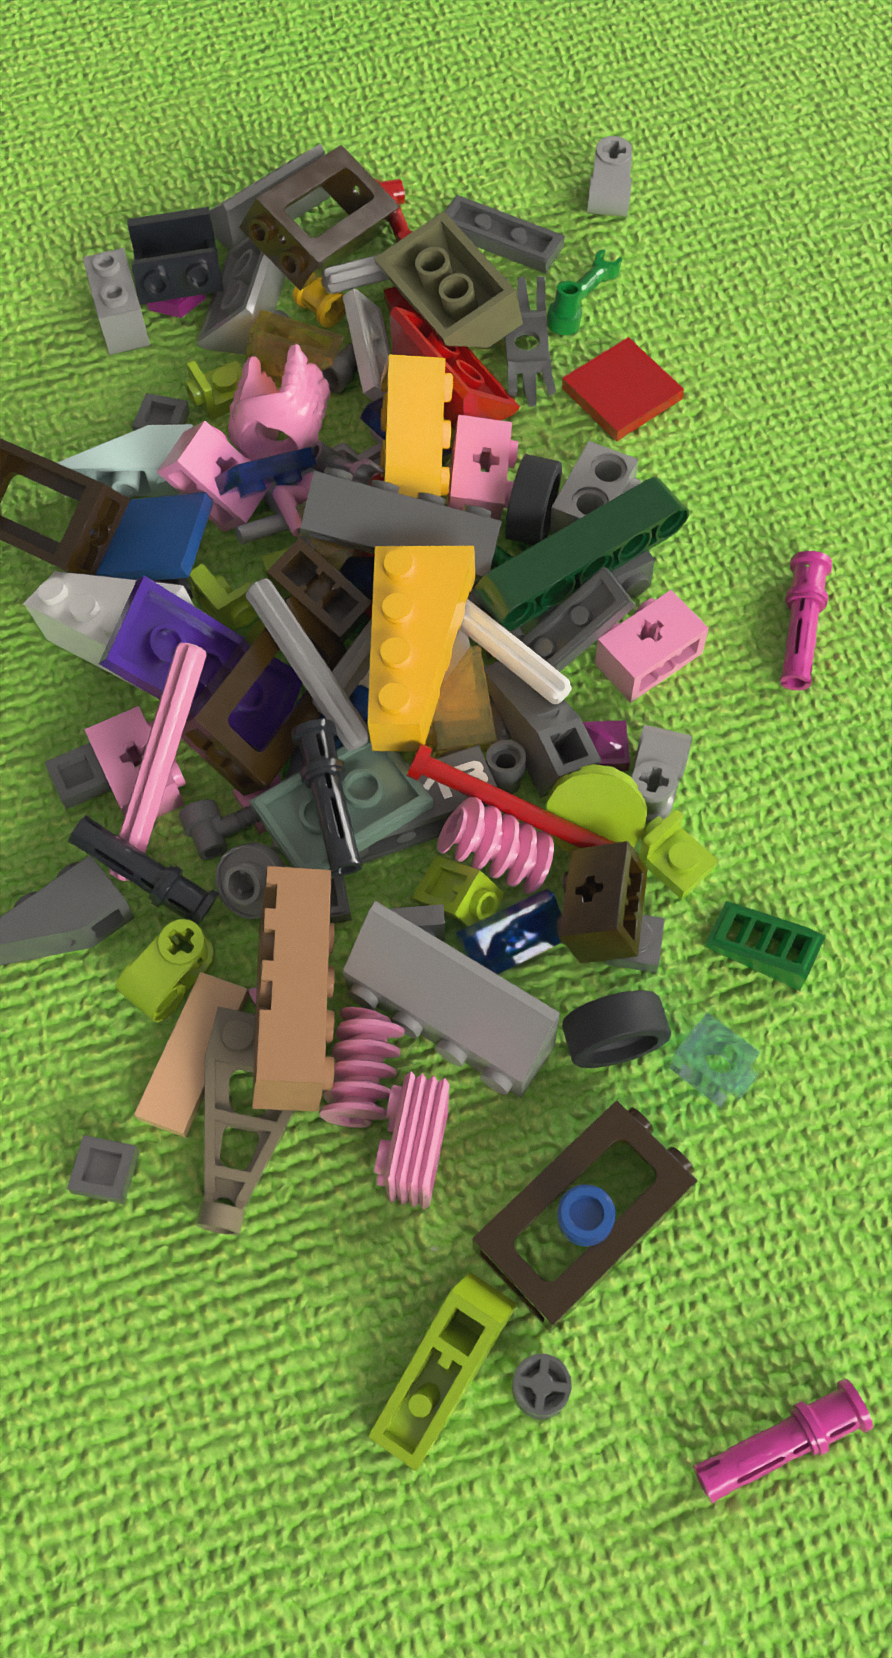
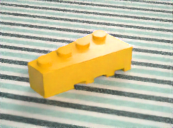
[380,354,453,498]
[368,546,475,751]

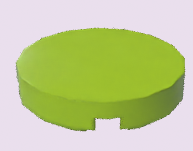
[546,764,647,854]

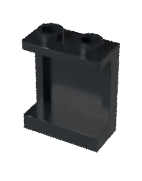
[127,206,224,305]

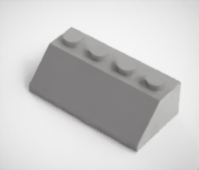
[343,901,560,1098]

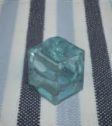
[669,1012,760,1108]

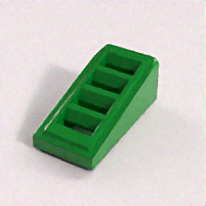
[704,901,826,991]

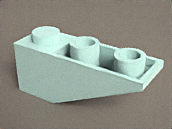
[57,424,193,498]

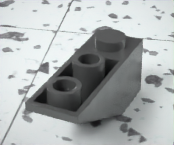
[479,661,601,798]
[0,855,135,965]

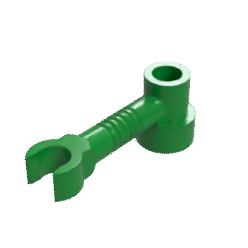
[546,249,622,335]

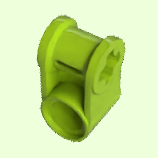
[116,919,215,1023]

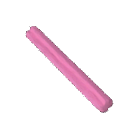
[109,643,207,881]

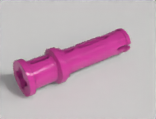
[780,551,832,691]
[693,1378,874,1504]

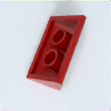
[390,306,520,431]

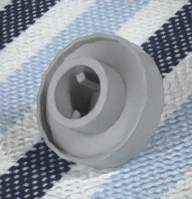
[215,842,286,919]

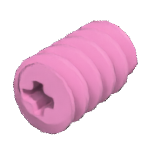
[437,797,554,894]
[319,1007,405,1128]

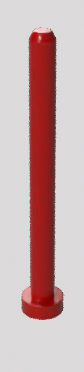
[406,744,615,848]

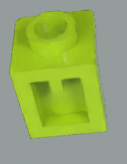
[185,360,242,420]
[189,563,258,630]
[639,809,718,900]
[412,855,504,935]

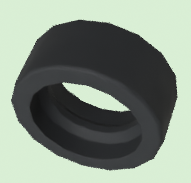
[505,454,562,545]
[562,990,671,1068]

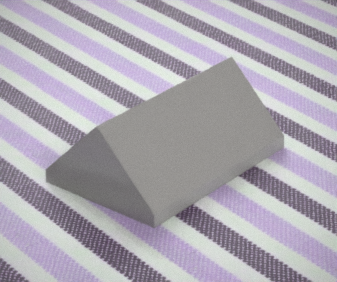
[209,144,330,251]
[197,236,286,357]

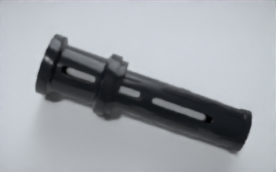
[290,719,363,877]
[68,815,220,926]

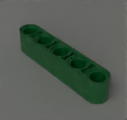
[474,477,689,631]

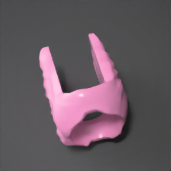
[228,344,331,469]

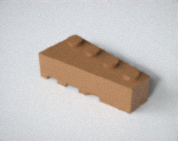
[252,866,334,1111]

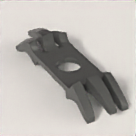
[505,276,556,407]

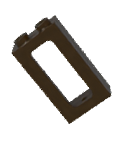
[239,145,400,291]
[0,438,131,576]
[181,595,347,796]
[472,1100,698,1333]

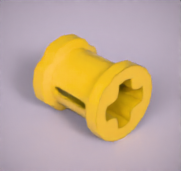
[292,276,346,328]

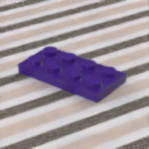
[98,575,303,752]

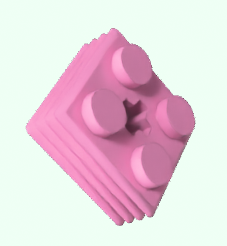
[374,1071,449,1210]

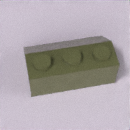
[374,211,523,348]

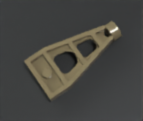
[196,1006,296,1236]

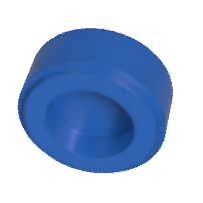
[557,1184,615,1246]

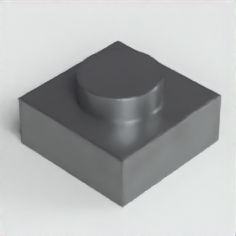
[391,904,445,941]
[605,915,665,973]
[67,1135,140,1204]

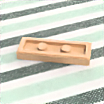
[134,972,250,1138]

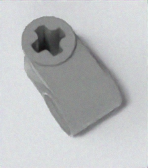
[587,136,632,217]
[632,725,693,823]

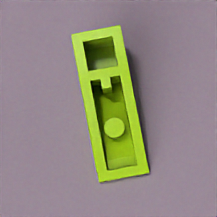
[368,1272,518,1472]

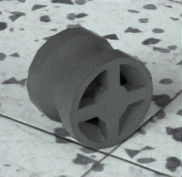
[512,1354,572,1420]

